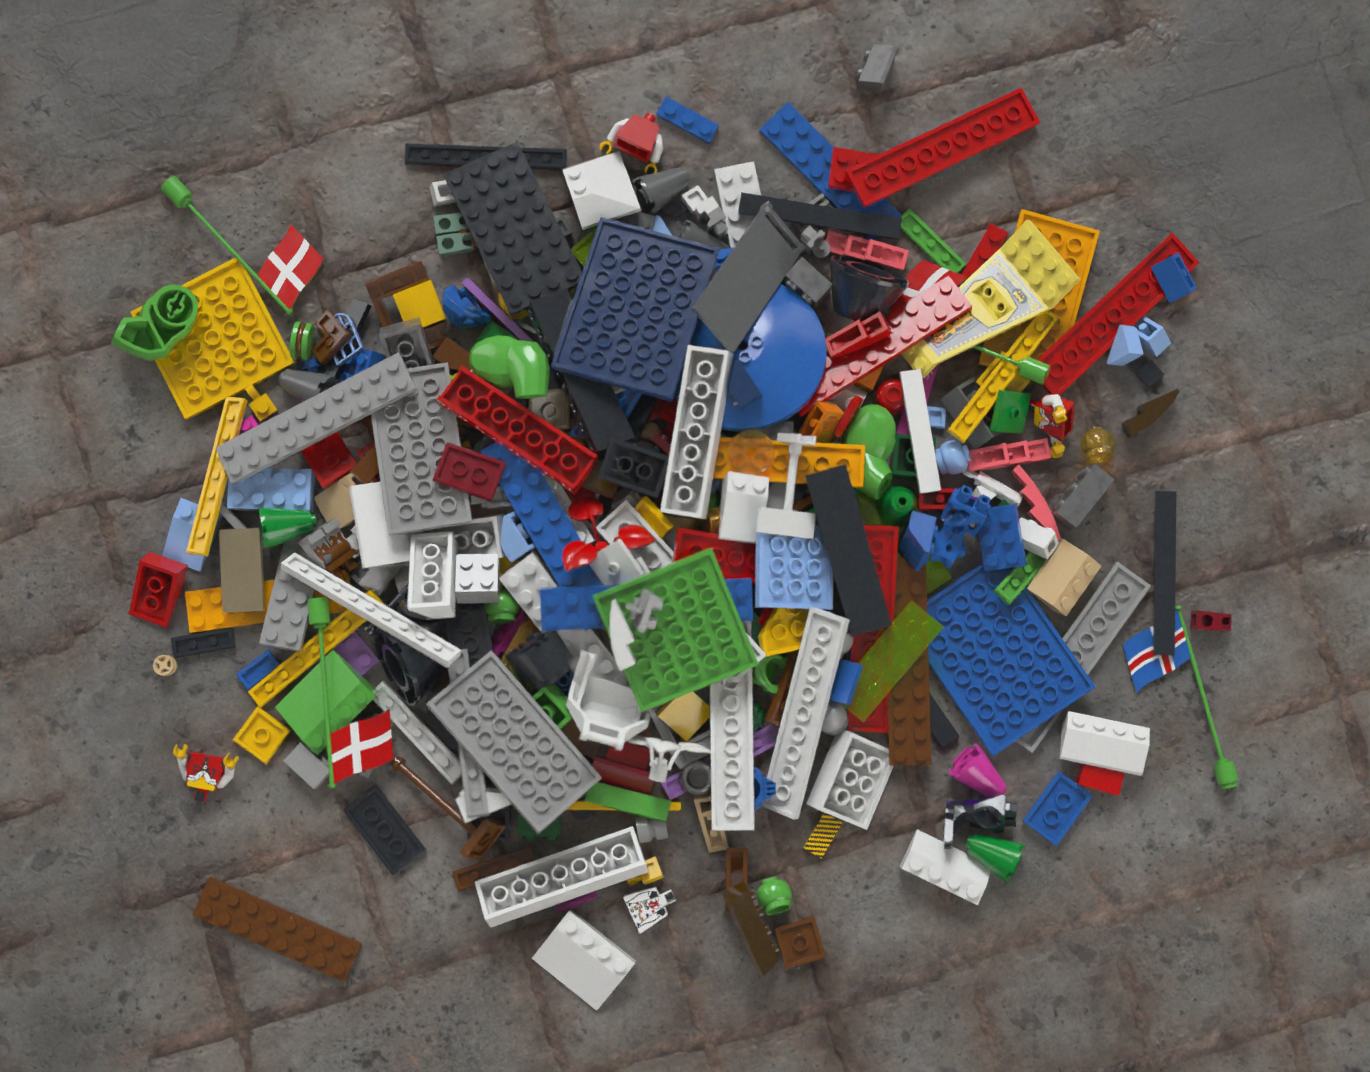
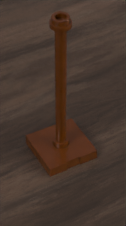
[391,756,506,859]

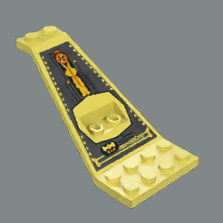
[901,220,1081,378]

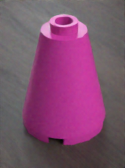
[949,743,1006,799]

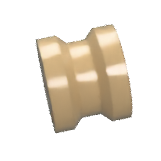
[153,655,177,676]

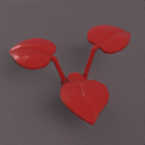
[562,496,655,572]

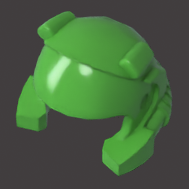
[752,654,787,694]

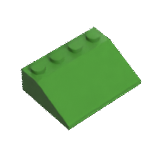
[275,649,378,755]

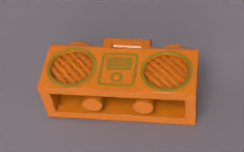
[798,400,844,443]

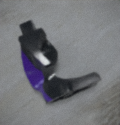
[944,795,1017,849]

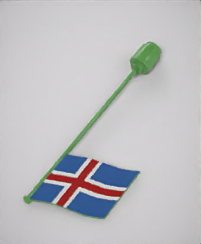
[1123,605,1239,789]

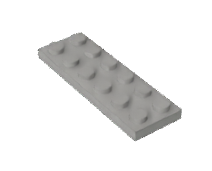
[259,530,316,652]

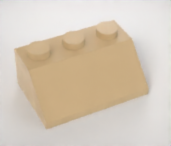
[1026,539,1101,616]

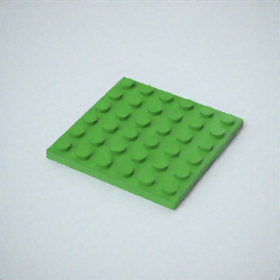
[593,548,759,712]

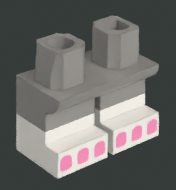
[694,196,728,240]

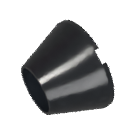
[830,256,909,321]
[374,629,448,706]

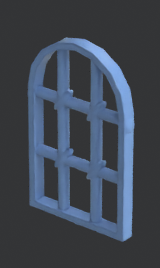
[333,313,364,366]

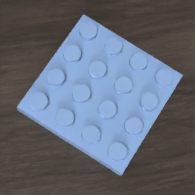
[755,523,833,610]

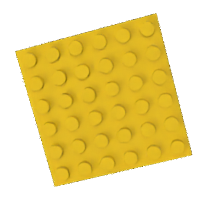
[130,258,296,420]

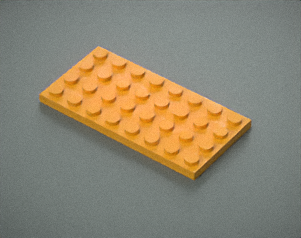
[978,209,1100,368]

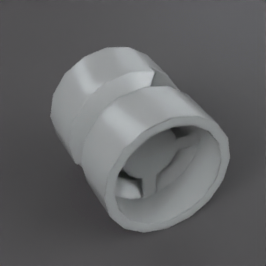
[635,816,668,843]

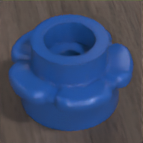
[302,358,322,372]

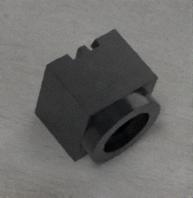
[505,631,573,689]

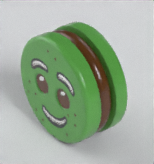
[290,321,315,361]

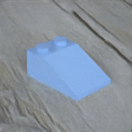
[162,498,224,572]

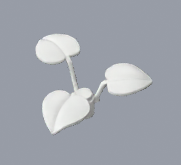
[627,735,712,782]

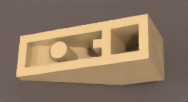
[694,791,729,853]

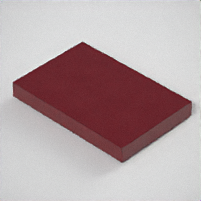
[432,442,506,502]

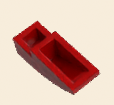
[825,312,893,358]

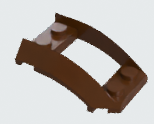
[365,261,448,349]

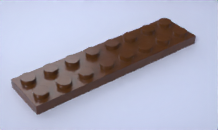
[192,877,362,982]

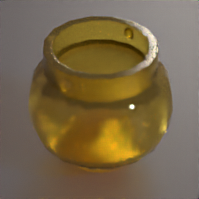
[1080,427,1115,465]

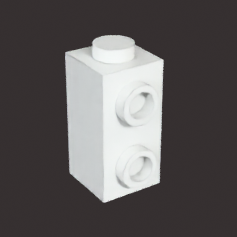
[1019,518,1059,559]

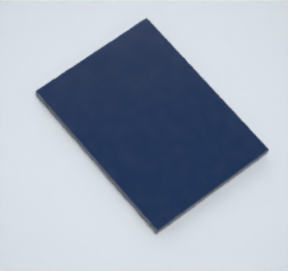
[551,217,720,402]

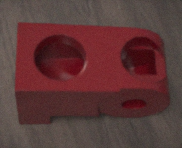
[1190,610,1232,632]

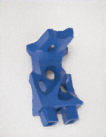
[929,485,991,568]

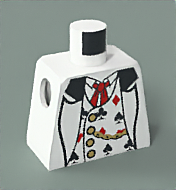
[623,886,676,933]

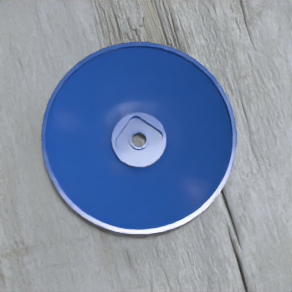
[674,284,826,431]

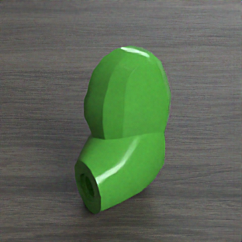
[469,335,550,399]

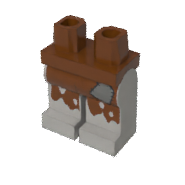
[298,518,358,579]

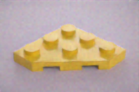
[758,608,810,657]

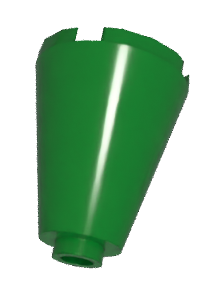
[877,486,918,527]
[259,507,317,548]
[965,834,1026,884]

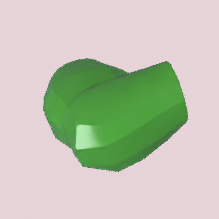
[111,285,198,361]
[843,404,896,500]

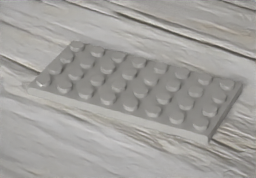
[371,362,472,536]
[427,651,602,834]

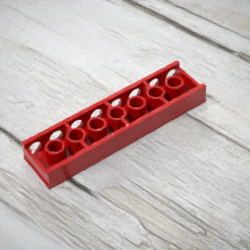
[437,365,599,494]

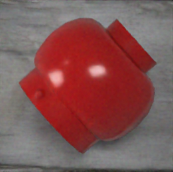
[875,379,905,413]

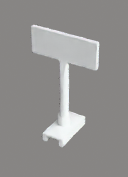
[756,433,816,539]

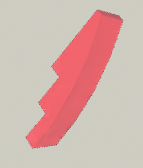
[825,230,909,270]
[968,438,1052,472]
[1010,465,1061,541]

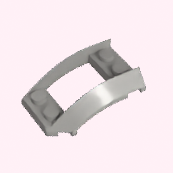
[650,687,711,770]

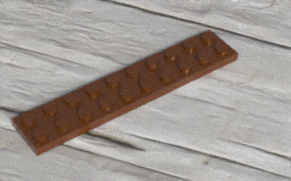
[888,558,931,766]

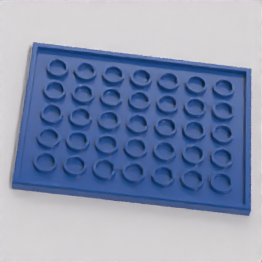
[927,563,1096,757]

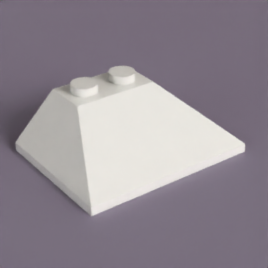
[562,151,641,230]

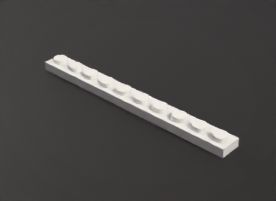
[281,552,461,668]

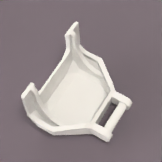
[566,651,652,751]

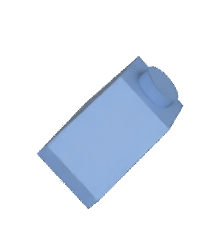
[1133,316,1171,357]

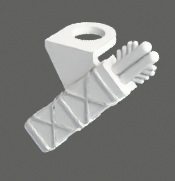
[963,467,1023,508]

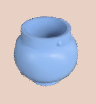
[935,440,971,475]

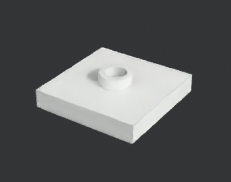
[589,539,644,585]

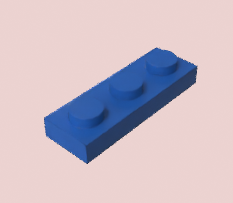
[656,96,719,144]

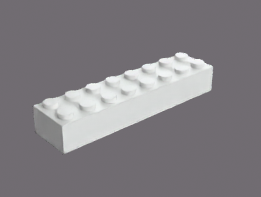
[660,345,734,519]
[499,549,630,687]
[475,826,649,927]

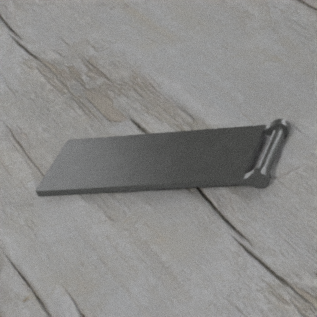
[692,201,806,353]

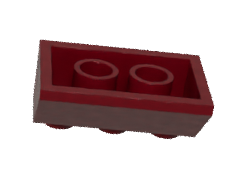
[592,756,654,795]

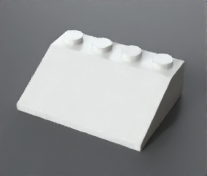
[349,482,425,568]
[806,730,894,830]
[532,909,636,1010]

